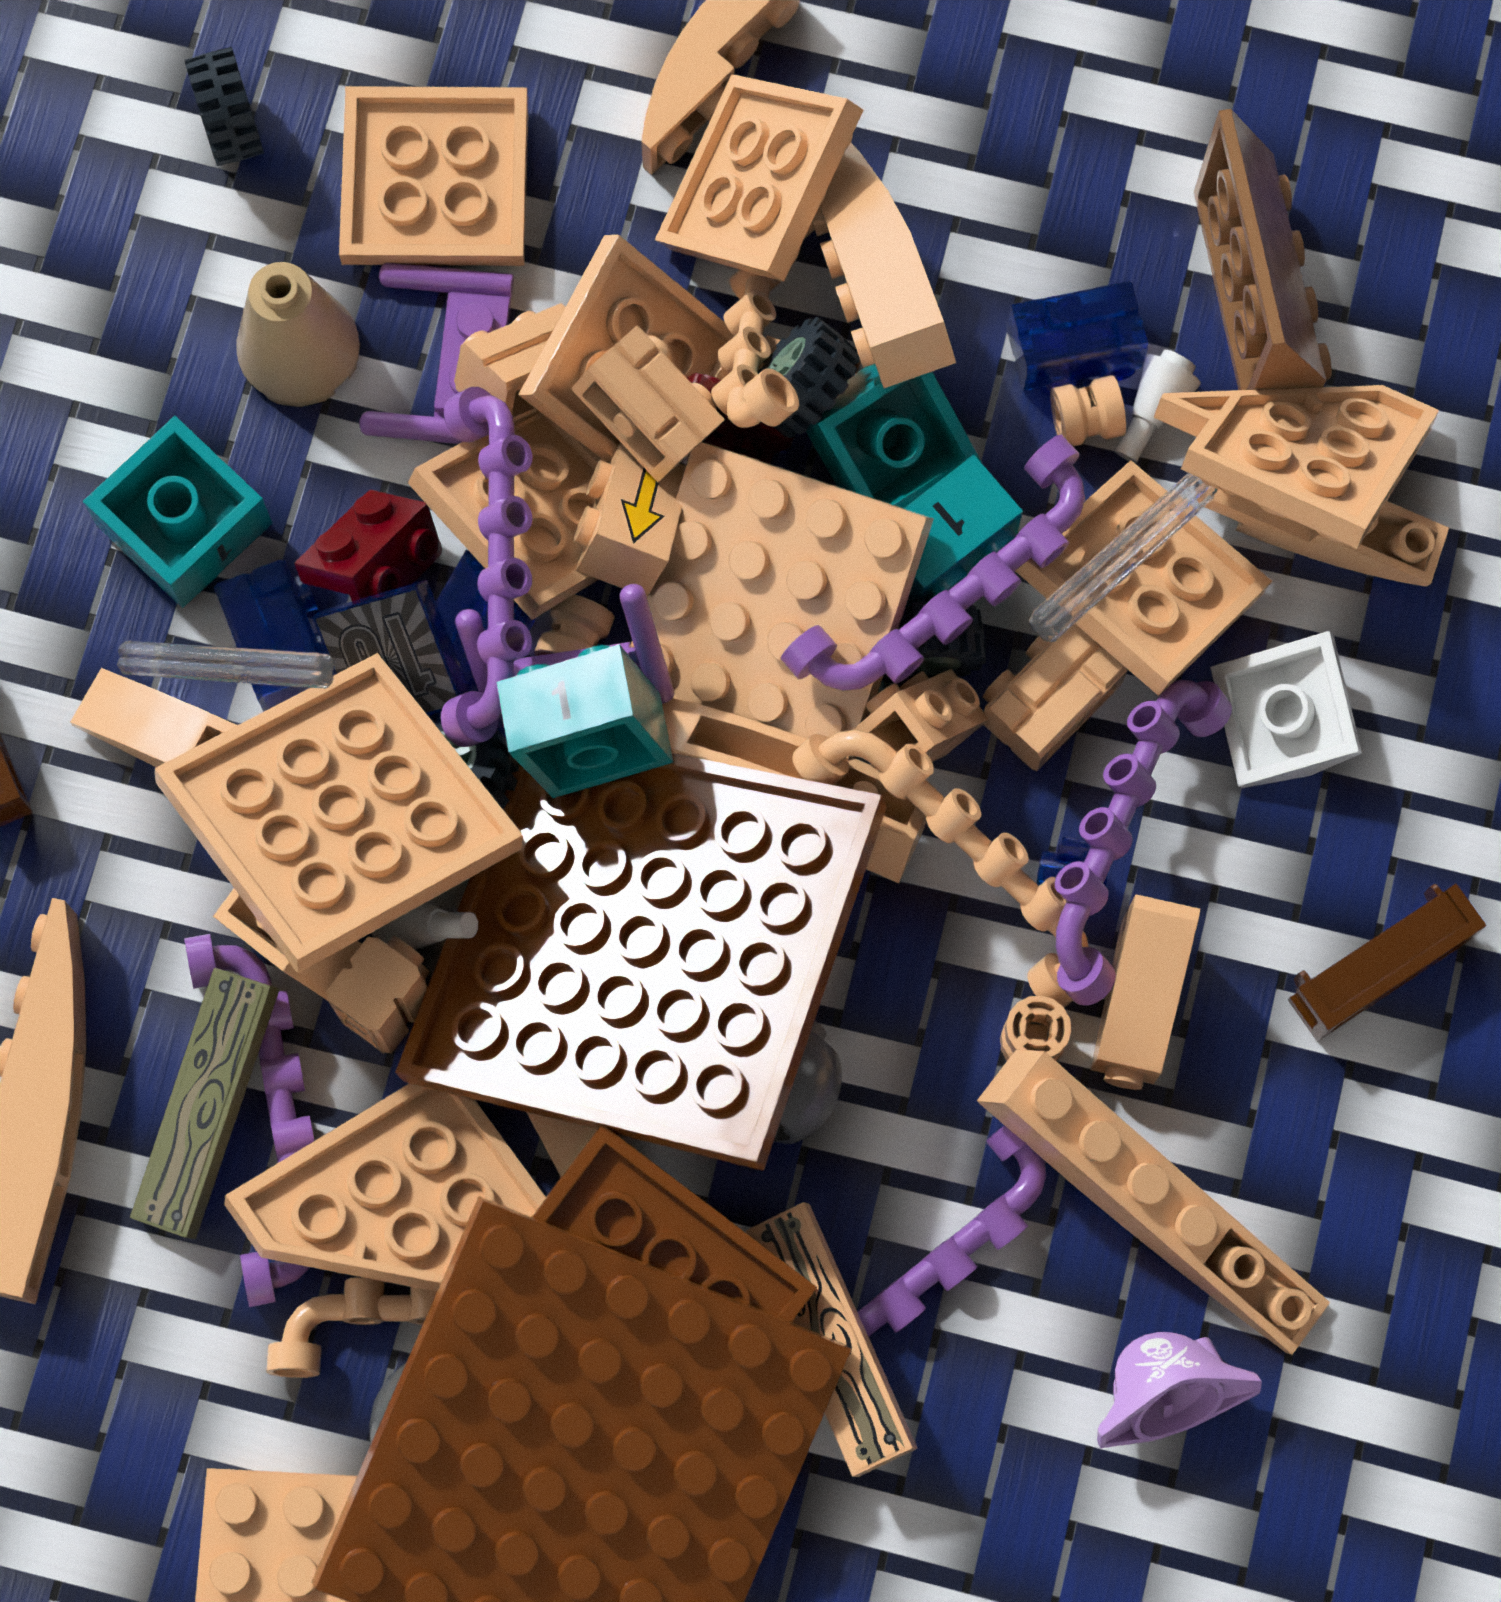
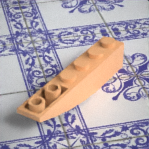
[790,86,956,388]
[70,668,237,767]
[662,698,926,883]
[0,898,86,1305]
[977,1050,1330,1355]

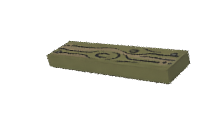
[130,967,280,1239]

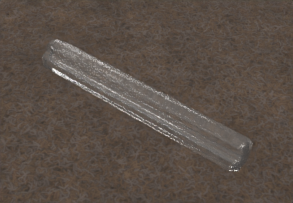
[1029,473,1218,642]
[117,641,335,689]

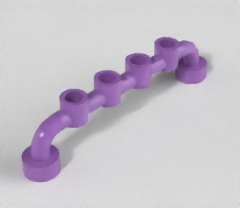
[441,387,533,747]
[781,434,1085,691]
[1055,680,1232,1005]
[184,934,314,1307]
[858,1125,1046,1350]

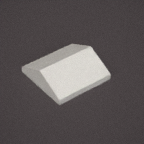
[1211,631,1362,788]

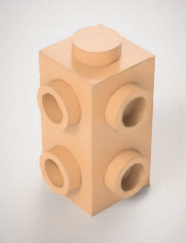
[853,669,989,762]

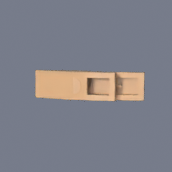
[641,0,800,175]
[1188,476,1449,587]

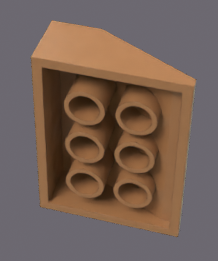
[1193,109,1332,390]

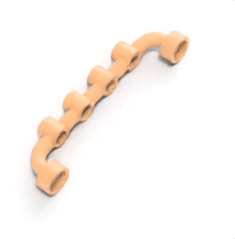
[711,223,815,428]
[792,730,1089,1008]
[266,1278,437,1378]

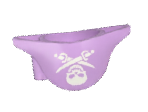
[1097,1332,1262,1449]

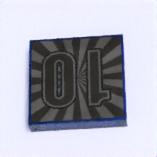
[312,580,470,715]

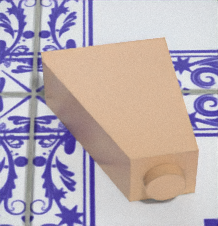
[1090,895,1200,1090]

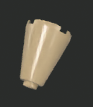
[236,262,360,407]

